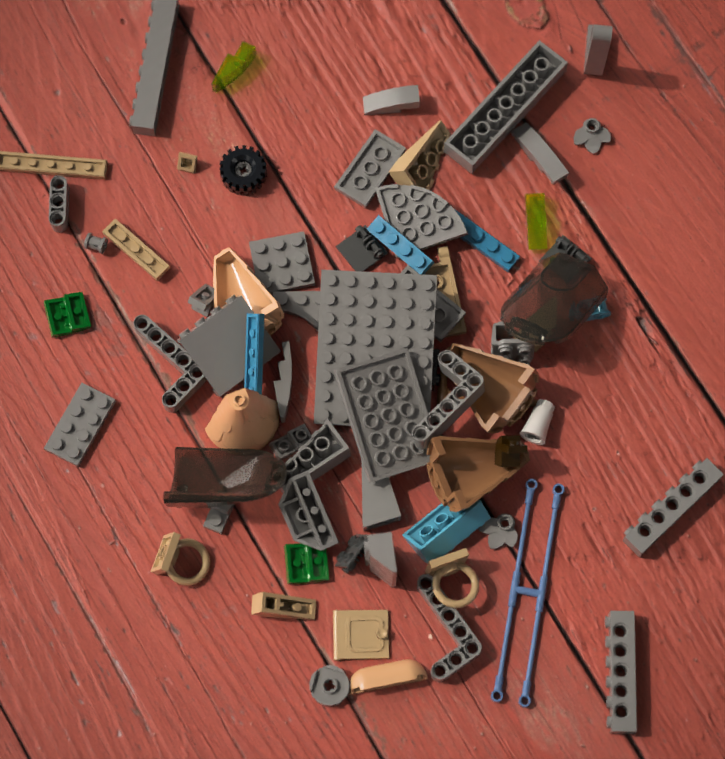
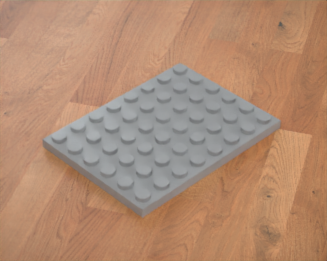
[314,270,437,426]

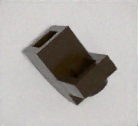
[495,435,527,467]

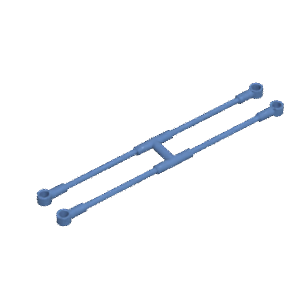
[491,479,564,708]

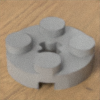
[309,665,350,706]

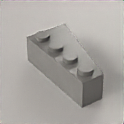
[273,418,351,493]

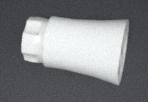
[520,399,555,445]

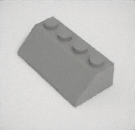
[364,532,397,588]

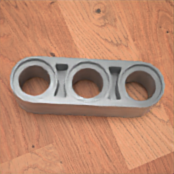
[49,175,69,233]

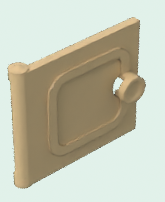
[333,610,389,661]

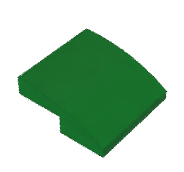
[44,292,91,338]
[284,544,329,584]

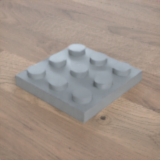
[249,231,315,294]

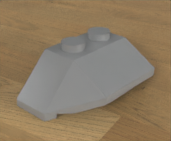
[278,470,339,551]

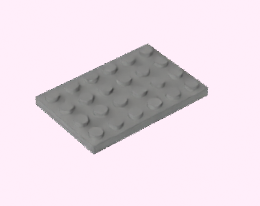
[334,348,430,483]

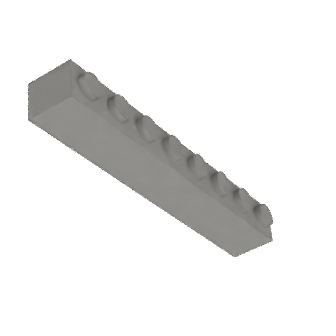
[129,0,180,136]

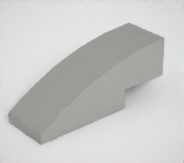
[363,85,420,115]

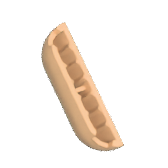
[349,659,428,695]

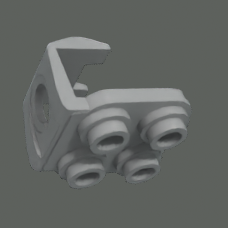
[491,321,534,365]

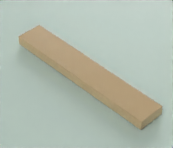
[0,151,108,179]

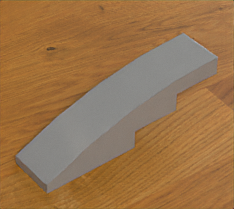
[511,122,569,185]
[273,341,292,423]

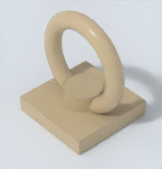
[151,532,210,586]
[425,548,479,608]

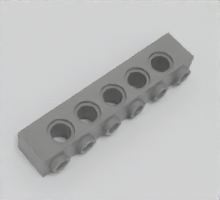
[623,458,724,557]
[605,611,637,734]

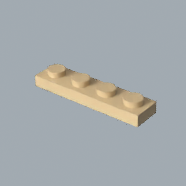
[102,219,170,281]

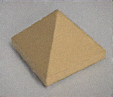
[177,152,197,173]

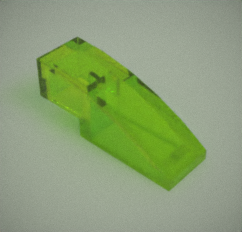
[211,41,257,92]
[524,193,547,250]

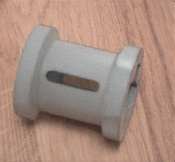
[84,232,108,254]

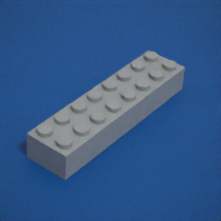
[443,40,568,174]

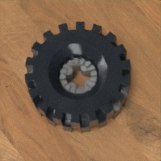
[219,145,267,195]

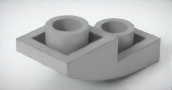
[269,424,311,461]

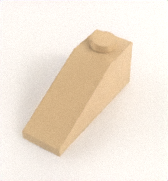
[251,592,316,620]

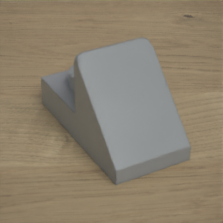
[188,284,215,317]
[203,492,237,535]

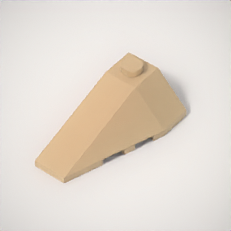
[389,120,451,190]

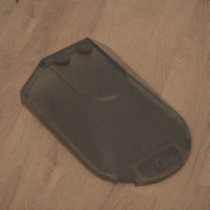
[500,252,608,345]
[163,447,287,508]

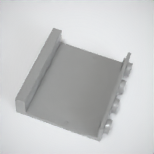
[177,295,281,397]

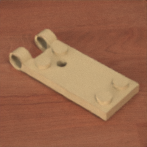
[424,246,466,340]

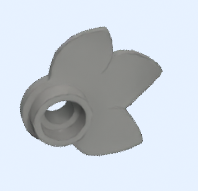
[574,118,611,154]
[479,514,518,549]

